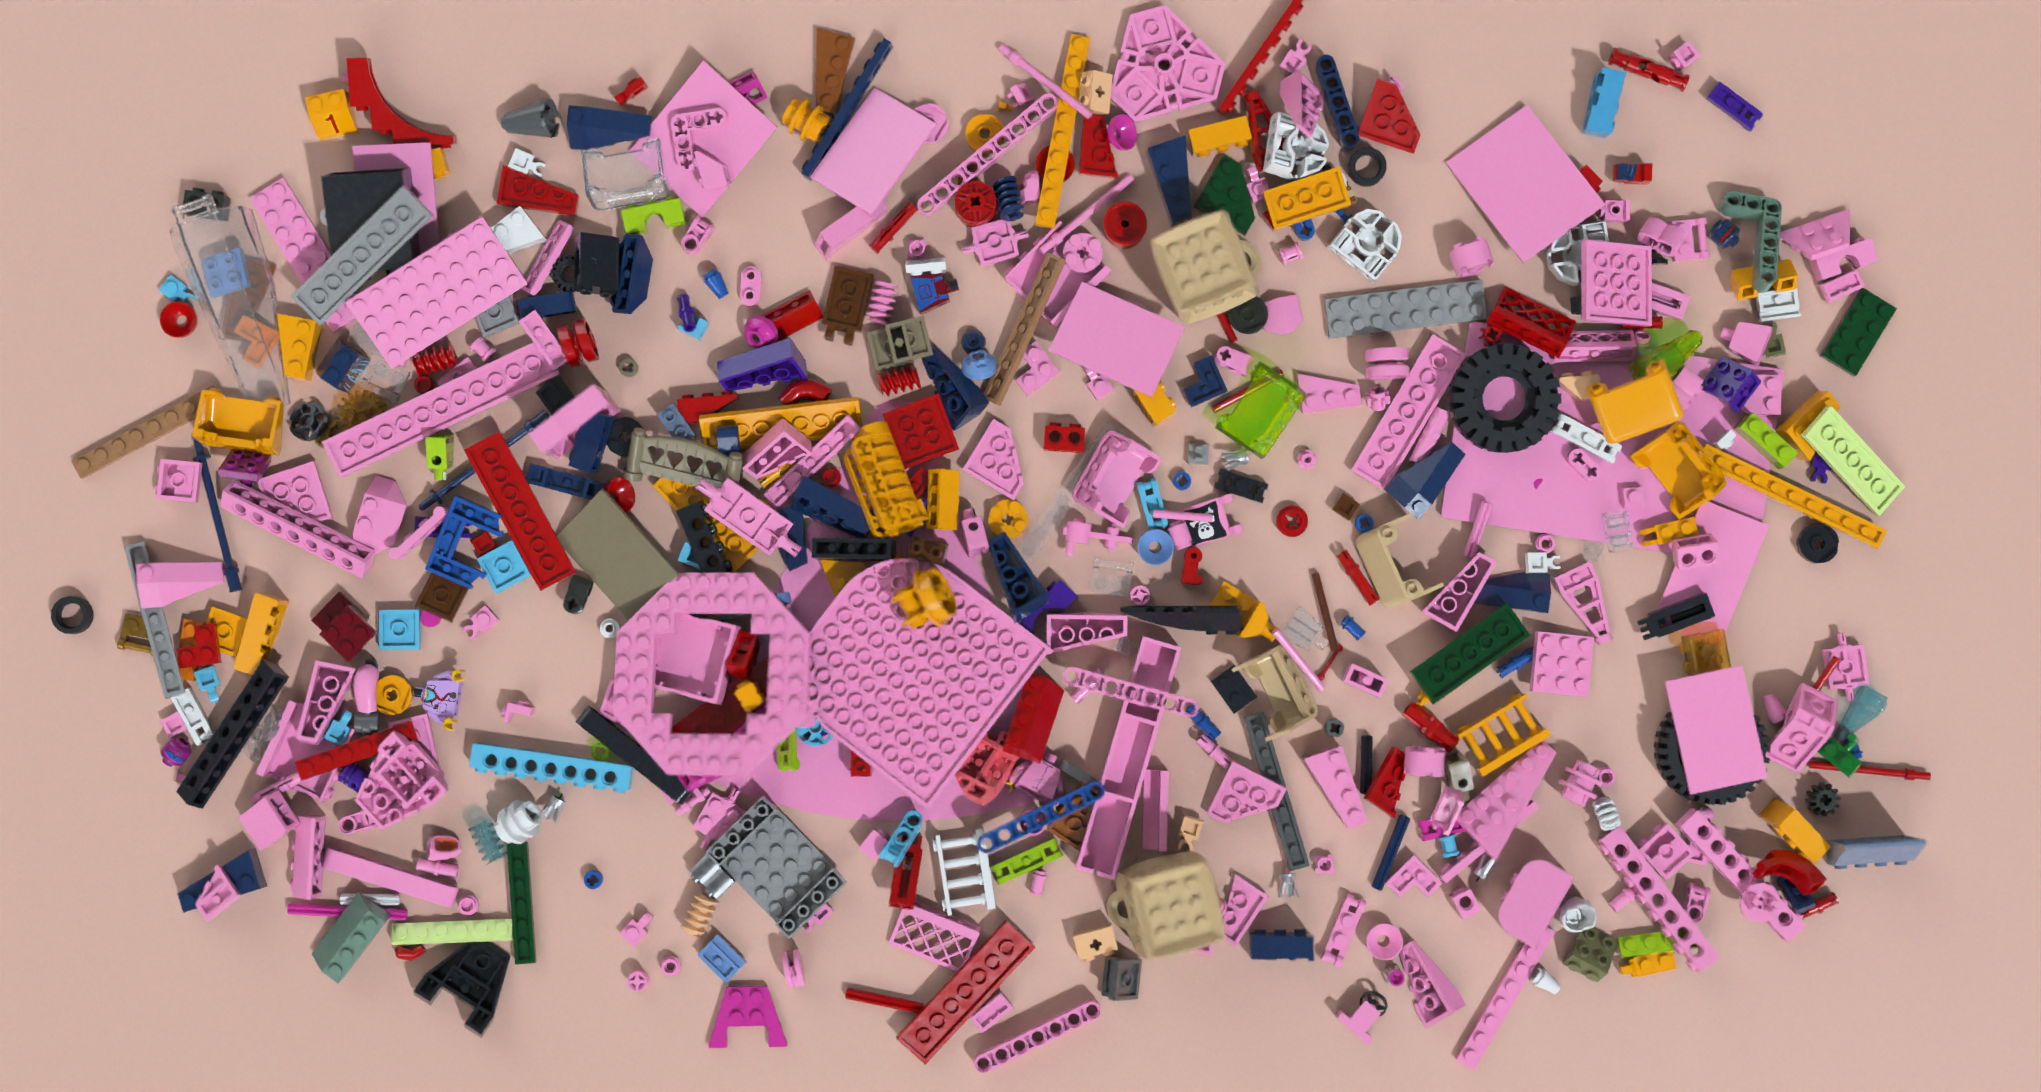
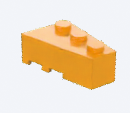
[277,313,323,382]
[1775,391,1841,461]
[1759,798,1831,864]

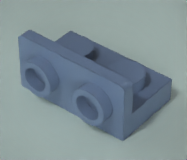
[656,404,695,440]

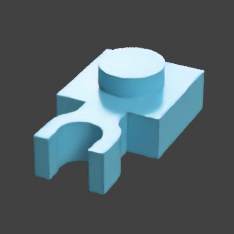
[159,274,197,306]

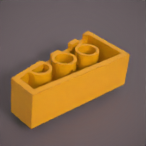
[234,593,289,675]

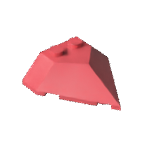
[955,731,1020,806]

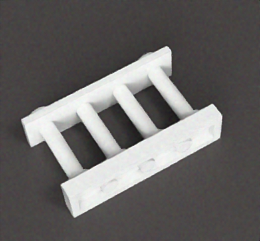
[933,827,996,916]

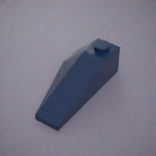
[566,105,652,151]
[922,344,989,431]
[1474,572,1551,613]

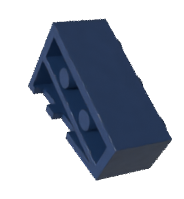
[1249,929,1314,961]

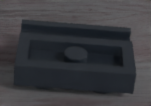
[535,375,576,416]
[1210,665,1257,714]

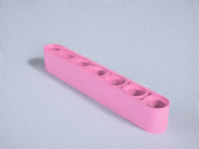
[1063,667,1199,717]
[321,847,459,907]
[974,999,1101,1073]

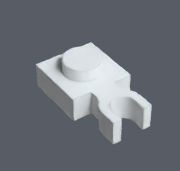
[508,148,546,177]
[1525,552,1561,573]

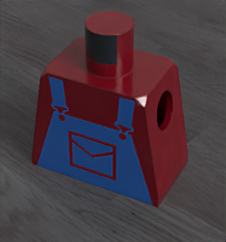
[910,273,959,315]

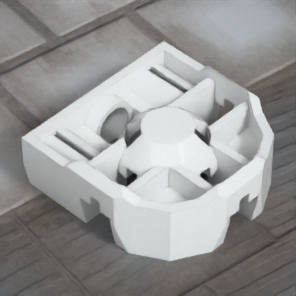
[1263,112,1329,181]
[1327,209,1402,284]
[1546,221,1609,287]

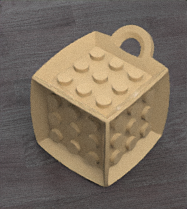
[1150,210,1261,324]
[1107,851,1226,960]

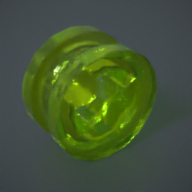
[591,742,610,760]

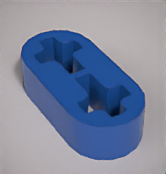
[1293,219,1315,241]

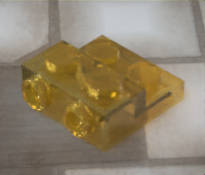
[1679,629,1731,676]

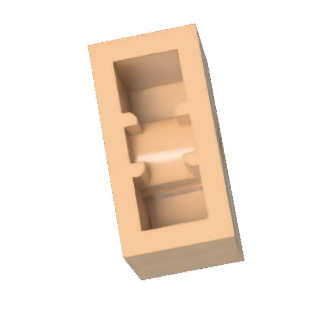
[1078,70,1113,116]
[1073,924,1118,962]

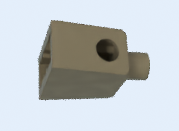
[1444,752,1474,801]

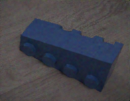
[792,476,876,538]
[988,532,1049,623]
[177,848,267,913]

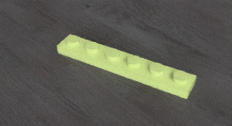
[391,919,513,945]

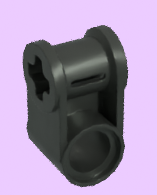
[563,574,594,614]

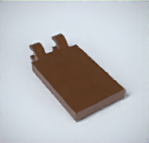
[822,266,874,346]

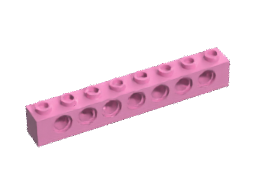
[220,479,376,579]
[1674,808,1806,943]
[1597,826,1720,972]

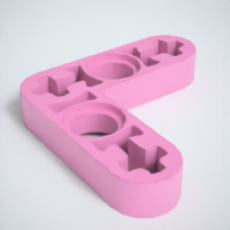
[671,108,729,172]

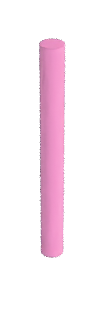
[1272,628,1325,691]

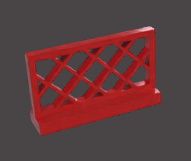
[1486,286,1577,359]

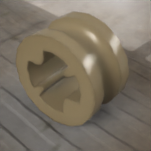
[619,358,638,377]

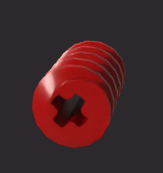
[413,342,458,377]
[877,364,921,396]

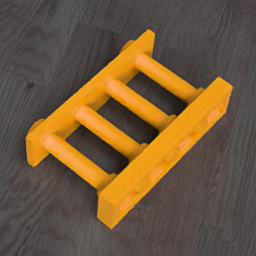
[1454,692,1551,777]

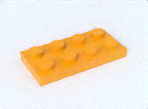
[1263,166,1352,230]

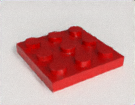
[883,393,960,470]

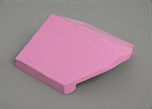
[1263,295,1303,335]

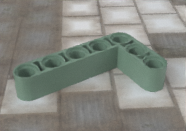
[1719,191,1782,293]

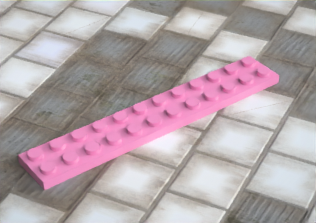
[322,342,560,478]

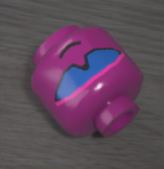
[160,736,192,767]

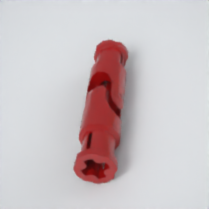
[1608,48,1690,92]

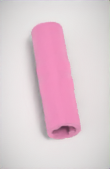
[1409,407,1450,463]

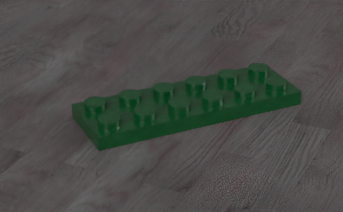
[1409,603,1531,705]

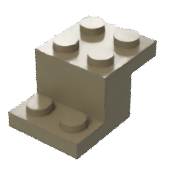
[867,315,933,372]

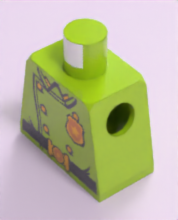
[426,434,454,480]

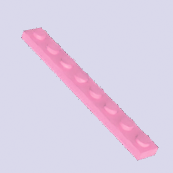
[1455,927,1555,1070]

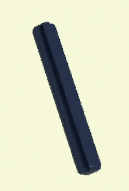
[1372,815,1410,891]

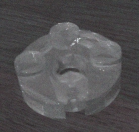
[250,704,282,742]

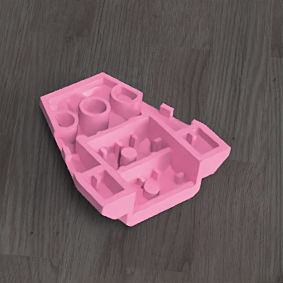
[355,731,449,830]

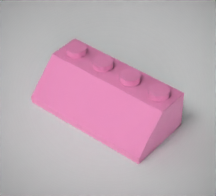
[290,815,326,900]

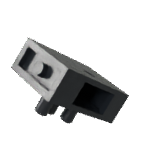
[574,232,619,298]

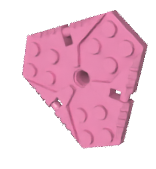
[1111,5,1226,123]

